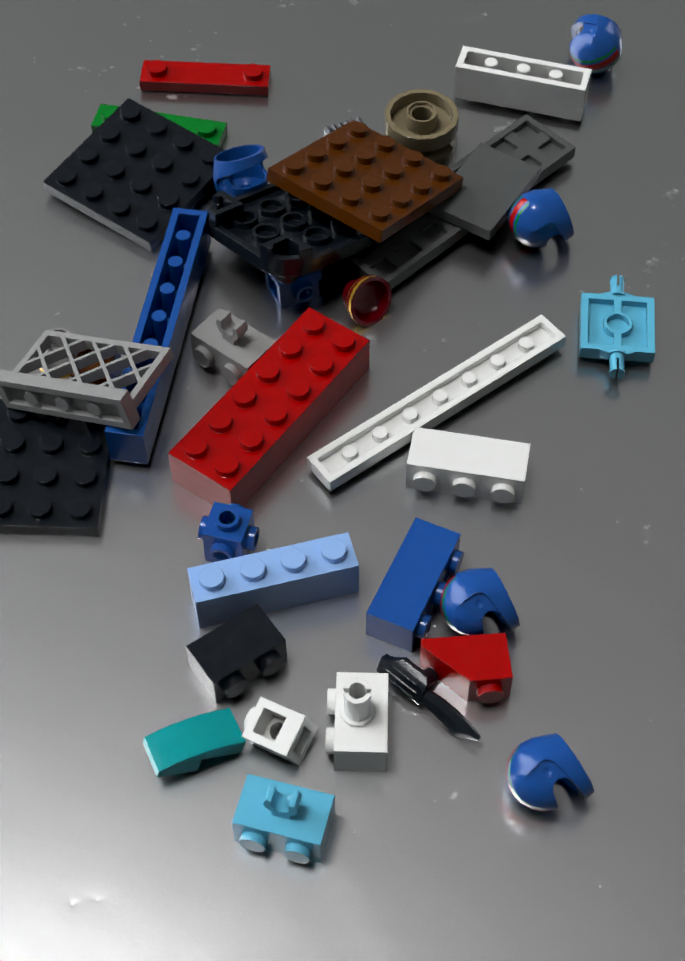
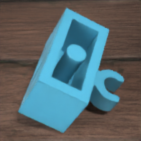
[232,774,335,863]

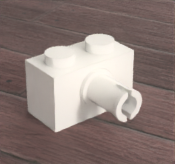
[325,672,389,772]

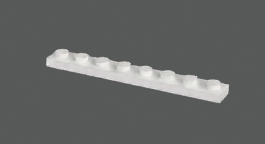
[307,314,566,491]

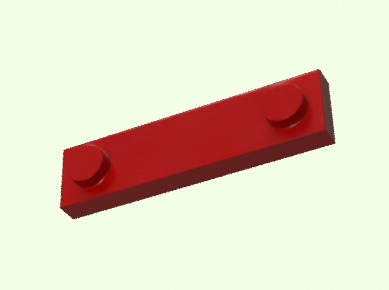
[139,60,271,96]

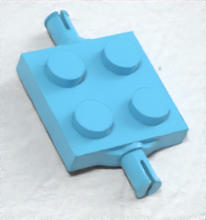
[579,275,655,379]

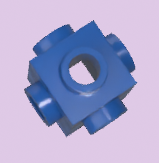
[198,502,260,562]

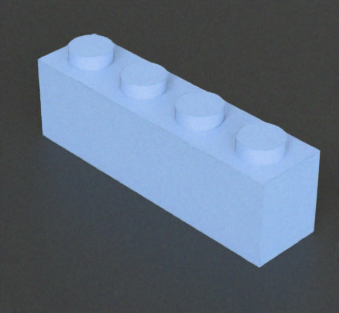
[187,532,359,628]

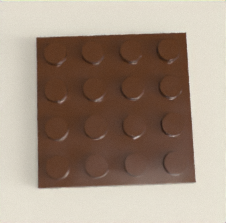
[266,120,464,243]

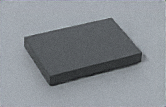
[429,143,541,240]

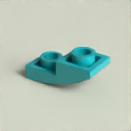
[142,708,246,777]

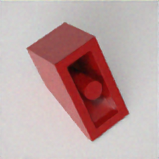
[419,633,513,703]

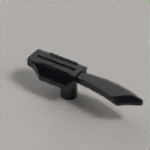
[376,654,481,741]

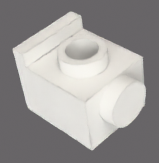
[241,697,318,766]

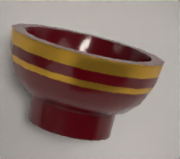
[342,275,392,327]

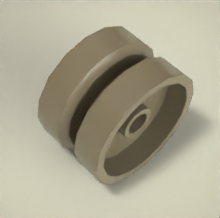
[384,89,459,166]

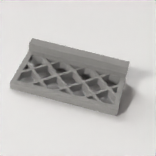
[0,330,174,430]

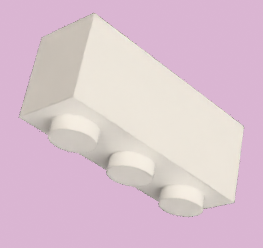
[406,427,531,504]

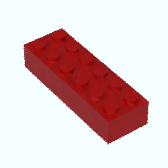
[168,307,370,507]

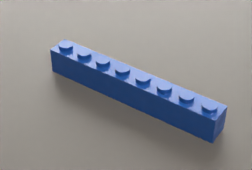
[104,208,211,464]

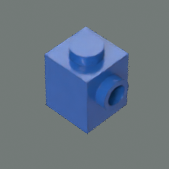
[265,270,322,310]

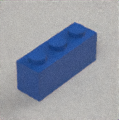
[366,517,464,652]

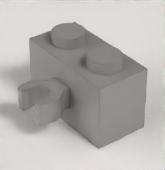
[190,307,276,385]

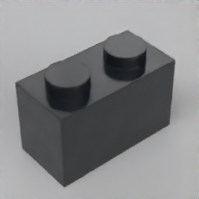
[186,604,287,704]

